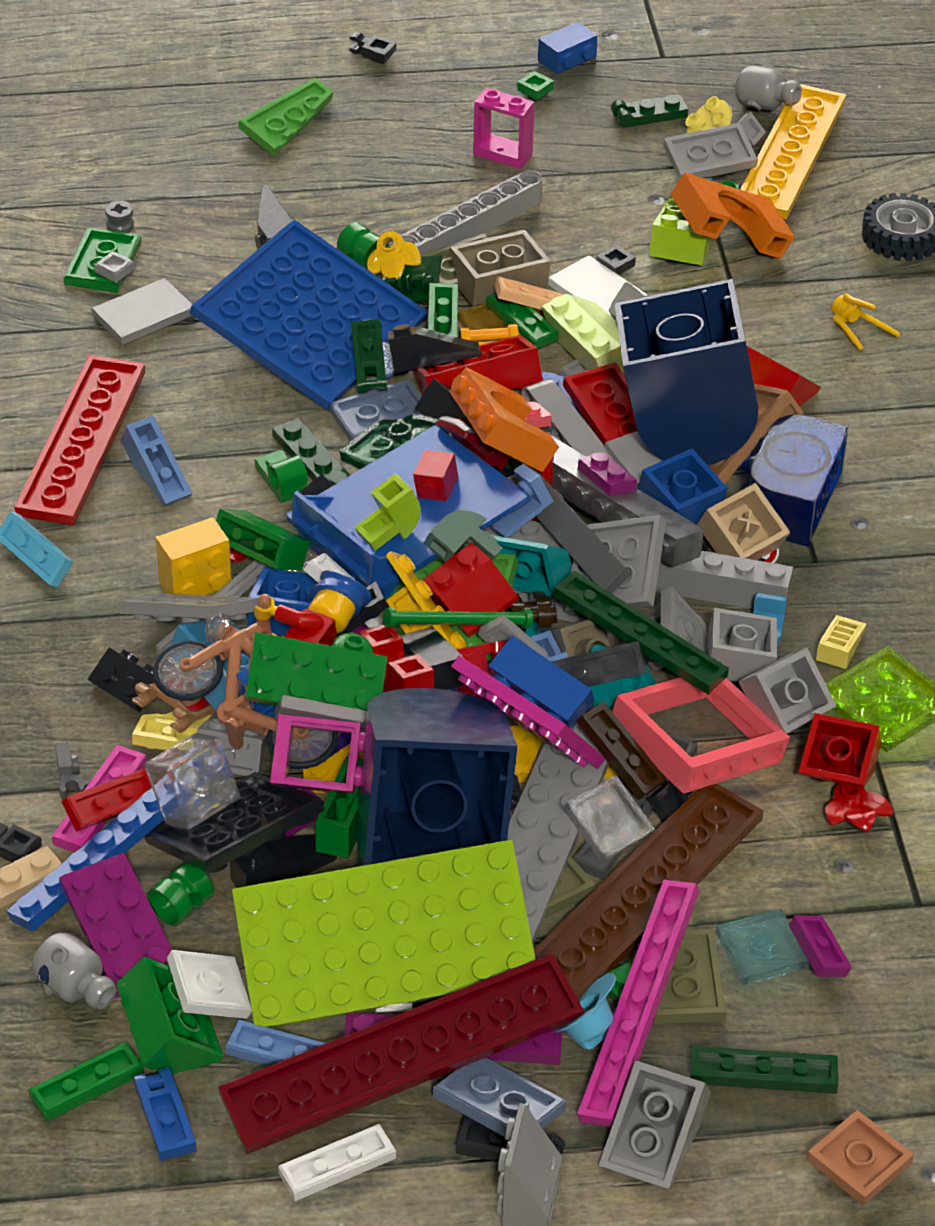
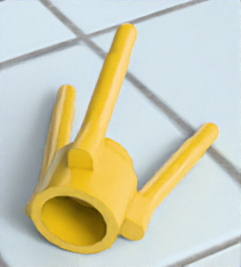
[831,293,900,350]

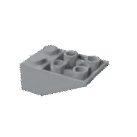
[496,1103,562,1226]

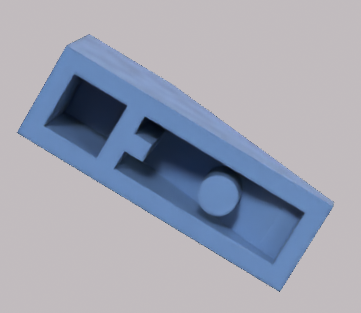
[121,416,193,506]

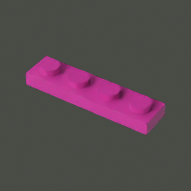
[52,745,147,852]

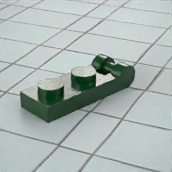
[611,95,689,127]
[351,319,388,394]

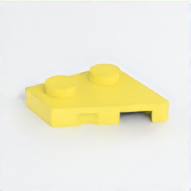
[132,712,213,755]

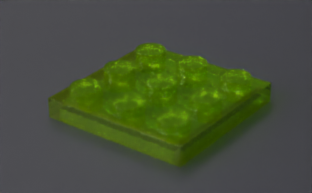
[826,646,935,753]

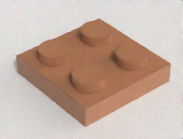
[807,1110,914,1206]

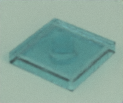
[716,908,809,985]

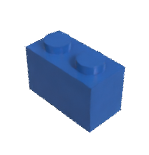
[538,22,598,74]

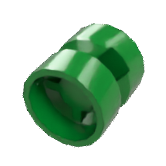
[337,222,389,270]
[147,862,214,926]

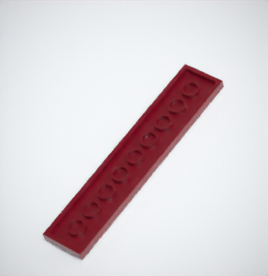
[218,953,584,1155]

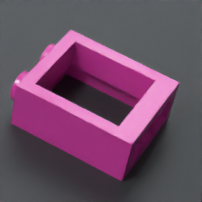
[473,88,534,169]
[270,714,365,794]

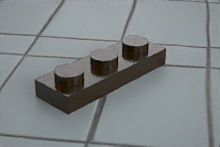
[576,701,667,800]

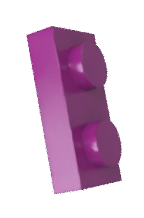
[577,452,637,496]
[789,915,852,977]

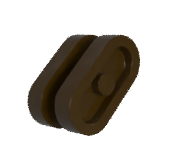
[505,591,557,633]

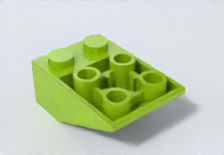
[649,198,713,266]

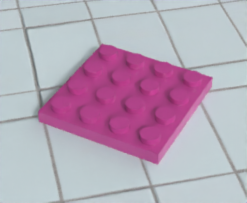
[451,655,606,769]

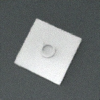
[167,950,252,1019]

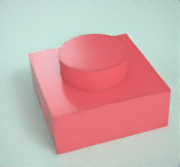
[524,402,552,428]

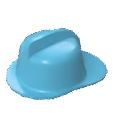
[554,973,616,1050]

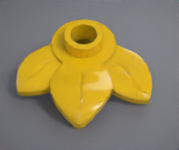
[367,231,421,280]

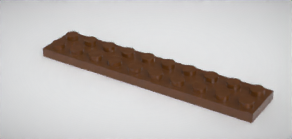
[534,783,764,1000]

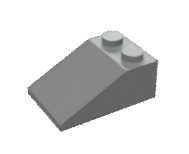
[598,1060,711,1191]

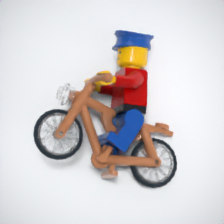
[153,570,371,769]

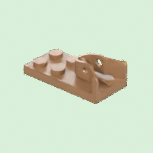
[708,384,804,484]

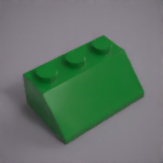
[116,957,224,1074]

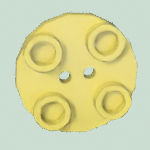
[685,96,732,133]

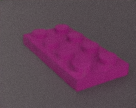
[59,853,172,999]

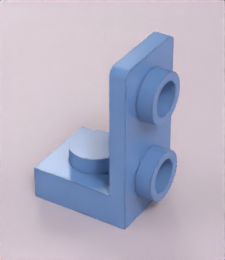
[490,464,554,538]

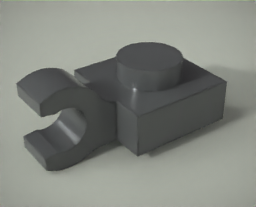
[55,742,85,800]

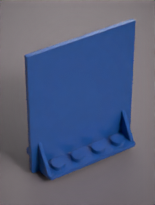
[286,425,531,599]

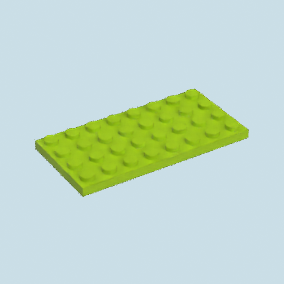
[232,840,536,1028]

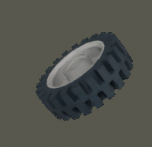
[862,193,935,261]

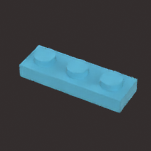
[0,511,74,588]

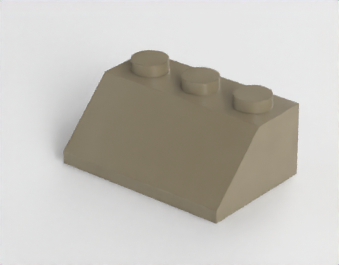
[450,229,551,306]

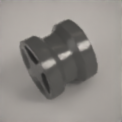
[105,201,134,233]

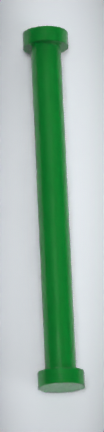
[383,608,533,628]

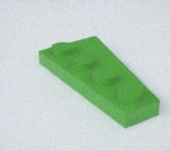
[238,78,333,157]

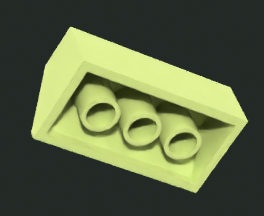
[542,293,625,374]

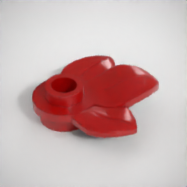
[825,783,893,833]

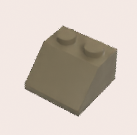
[548,618,627,657]

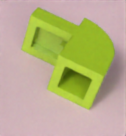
[354,473,421,551]

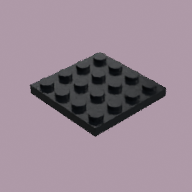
[144,772,325,873]

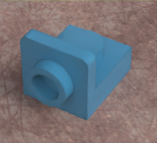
[753,593,787,646]

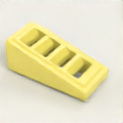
[816,615,866,669]

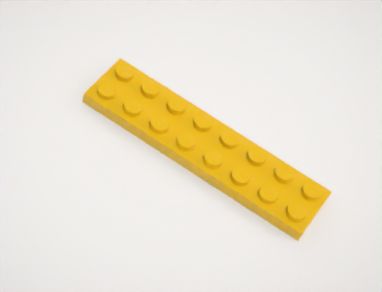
[740,84,846,219]

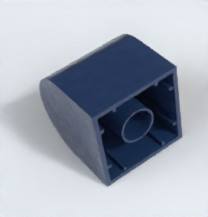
[614,279,758,465]
[356,688,517,866]

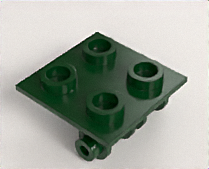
[382,255,443,303]

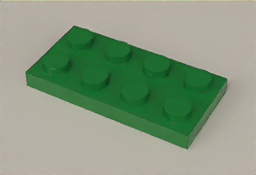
[244,632,387,711]

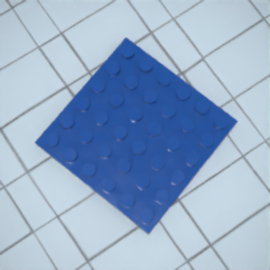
[190,219,429,410]

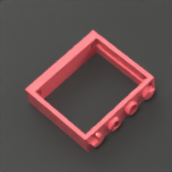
[612,677,790,794]

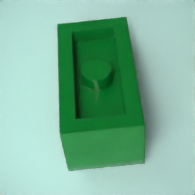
[255,449,308,503]

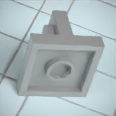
[648,586,706,671]

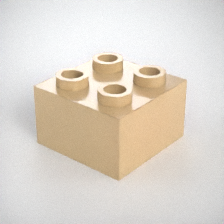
[697,483,791,560]

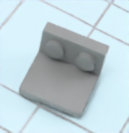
[195,713,267,776]

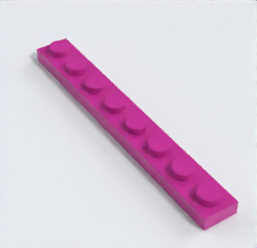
[577,880,699,1127]

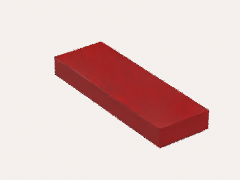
[61,768,155,832]

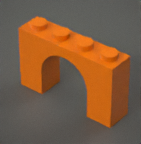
[670,172,795,259]
[450,367,559,472]

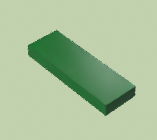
[486,293,559,349]
[28,1042,144,1122]

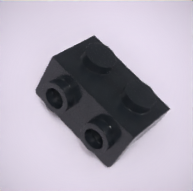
[88,647,163,713]

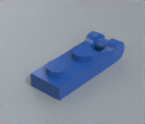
[133,1067,197,1161]

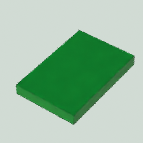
[63,227,141,293]

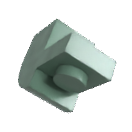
[424,510,502,562]

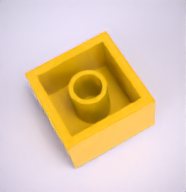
[156,517,231,595]

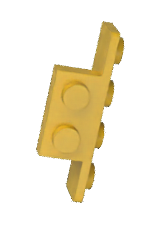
[386,551,467,649]

